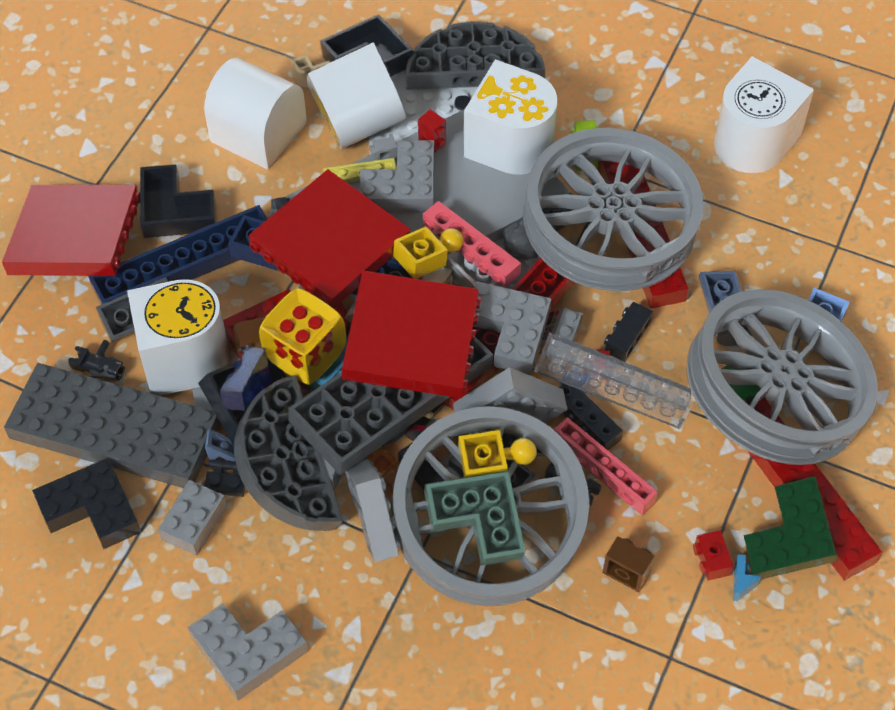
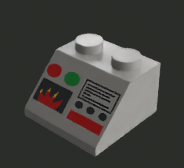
[540,308,582,356]

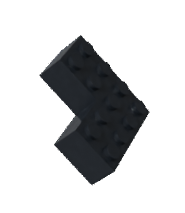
[320,14,414,77]
[140,164,217,238]
[198,350,286,446]
[32,458,142,549]

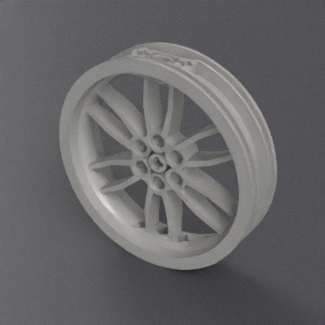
[523,128,703,291]
[687,289,878,465]
[392,407,589,606]

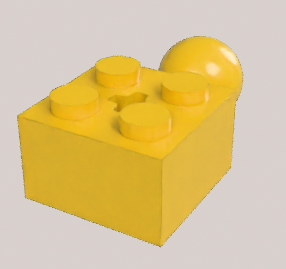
[393,227,464,279]
[458,430,537,478]

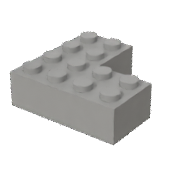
[359,140,434,212]
[473,281,551,375]
[453,367,567,433]
[345,457,400,562]
[188,604,308,701]

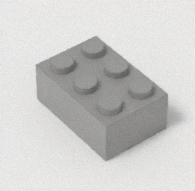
[158,480,227,556]

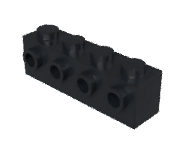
[559,379,623,450]

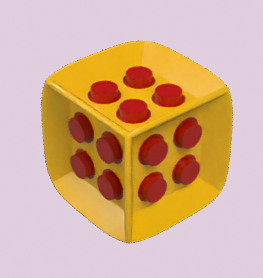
[259,288,346,385]

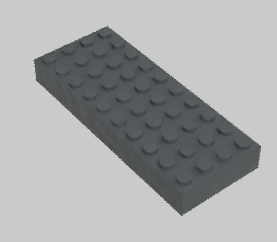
[289,337,494,475]
[4,363,221,488]

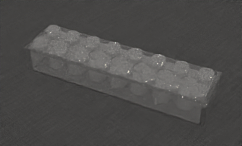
[534,333,695,429]

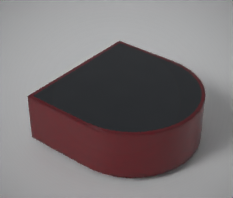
[406,424,427,441]

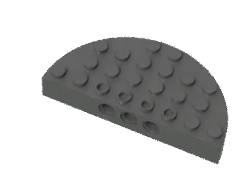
[406,21,545,90]
[234,375,343,531]

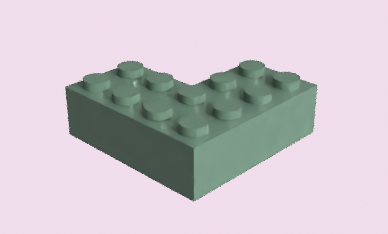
[424,471,526,566]

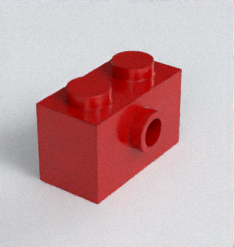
[418,109,447,153]
[693,530,734,581]

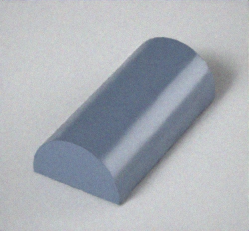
[699,271,753,346]

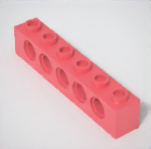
[423,201,521,287]
[554,417,658,515]

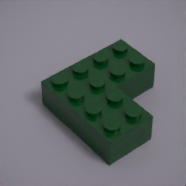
[743,476,838,579]

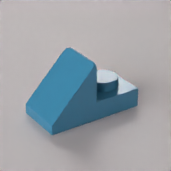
[733,554,762,601]

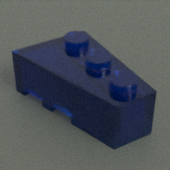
[220,347,272,410]

